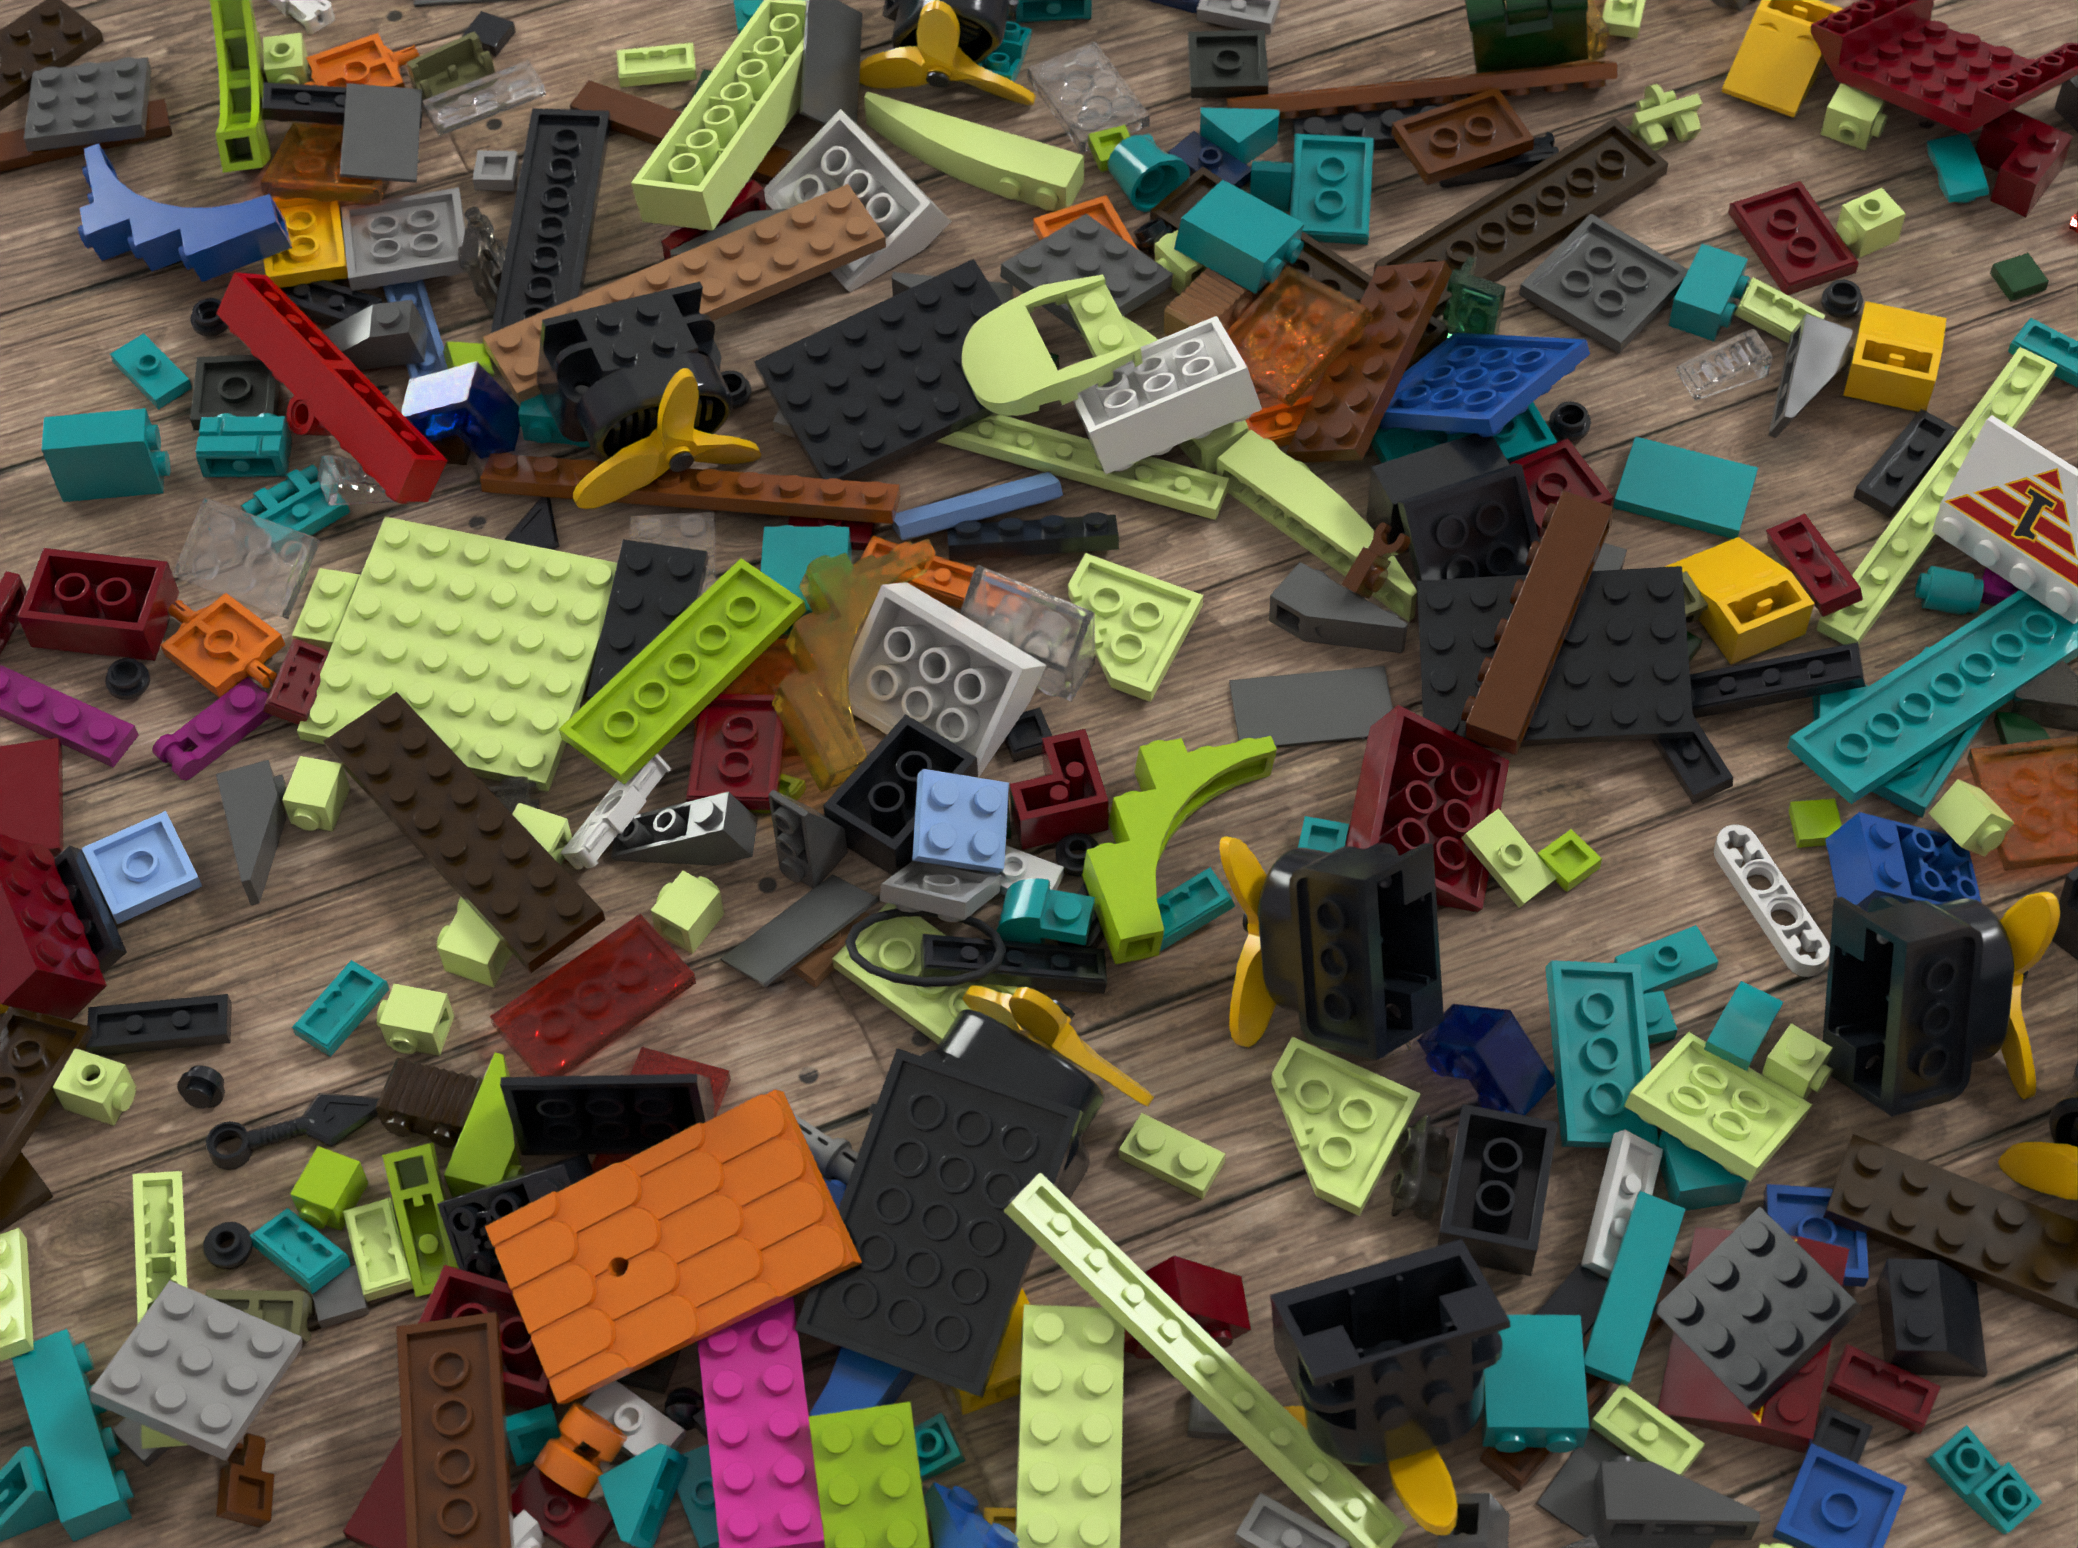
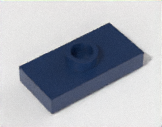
[1168,131,1251,189]

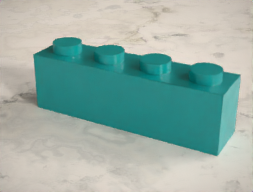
[11,1329,135,1542]

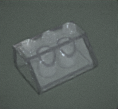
[960,565,1095,702]

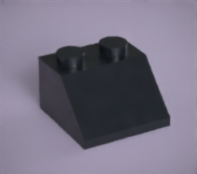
[1876,1258,1987,1377]

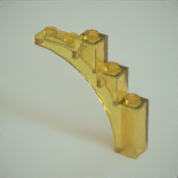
[772,539,936,793]

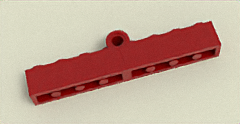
[216,272,448,504]

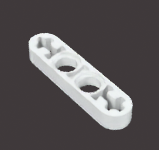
[1714,824,1830,977]

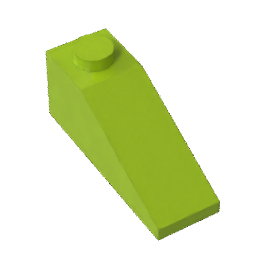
[444,1052,524,1197]
[382,1143,459,1297]

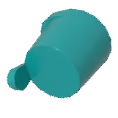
[1108,134,1190,212]

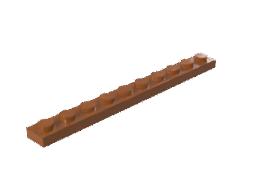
[1227,60,1618,119]
[480,453,901,524]

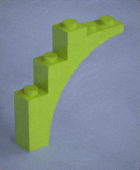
[210,0,272,173]
[1082,736,1277,965]

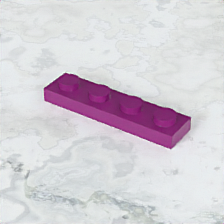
[0,665,139,768]

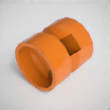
[534,1402,628,1499]

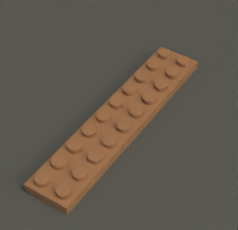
[483,184,886,403]

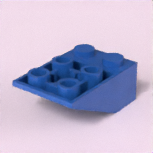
[1825,812,1982,911]

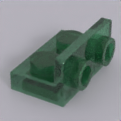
[1443,256,1506,337]

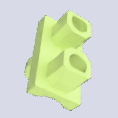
[1626,84,1702,151]

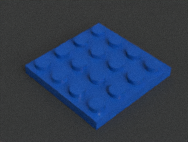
[1379,333,1590,437]

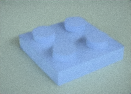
[912,769,1009,874]
[82,811,202,924]

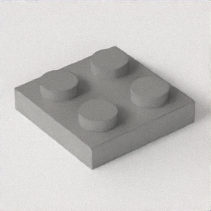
[880,861,1001,922]

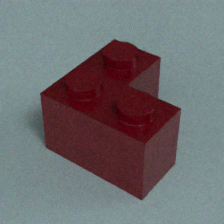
[1976,109,2073,217]
[1010,729,1109,850]
[1124,1255,1251,1359]

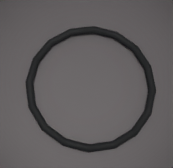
[845,908,1006,987]

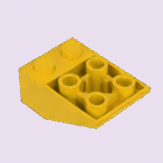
[1721,0,1843,117]
[1843,301,1947,412]
[1665,537,1814,664]

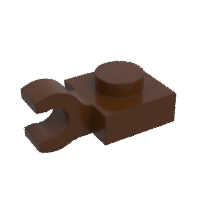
[1341,522,1410,599]
[216,1433,275,1528]

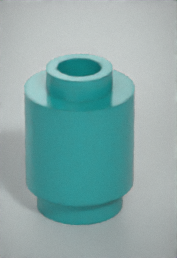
[1915,566,1984,616]

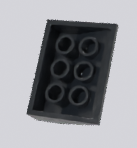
[500,1074,715,1155]

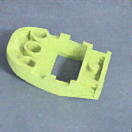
[961,275,1143,416]

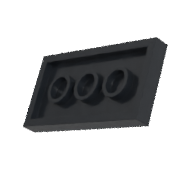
[587,539,709,701]

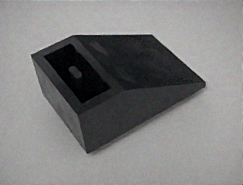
[437,1153,594,1283]

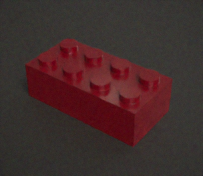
[0,834,107,1020]

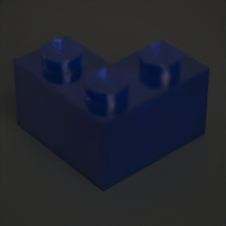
[401,361,521,459]
[1417,1004,1556,1116]

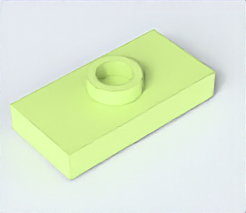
[617,43,697,87]
[1734,277,1825,343]
[1461,809,1557,908]
[343,1198,413,1302]

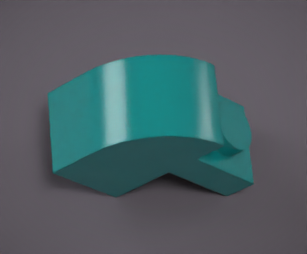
[996,878,1095,945]

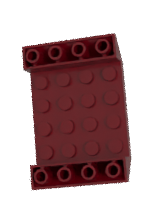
[1810,0,2078,134]

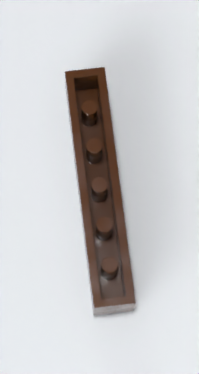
[1461,490,1613,756]

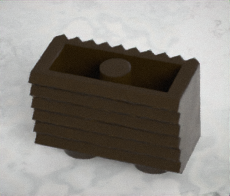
[376,1058,483,1148]

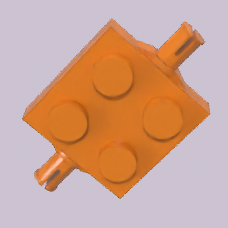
[301,33,419,88]
[160,593,285,698]

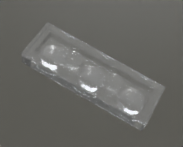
[422,60,546,136]

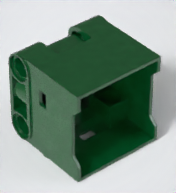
[1465,0,1588,73]

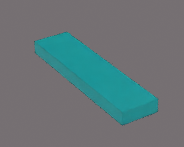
[1584,1191,1686,1386]

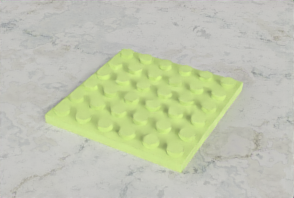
[297,516,617,792]

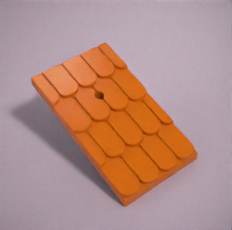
[485,1089,862,1404]

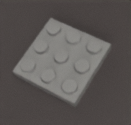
[341,188,472,291]
[90,1280,302,1461]

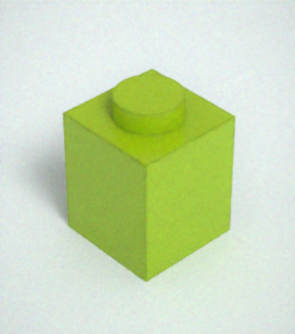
[290,1146,369,1231]

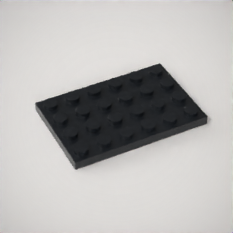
[754,259,1003,481]
[1417,566,1694,748]
[795,1048,1083,1398]

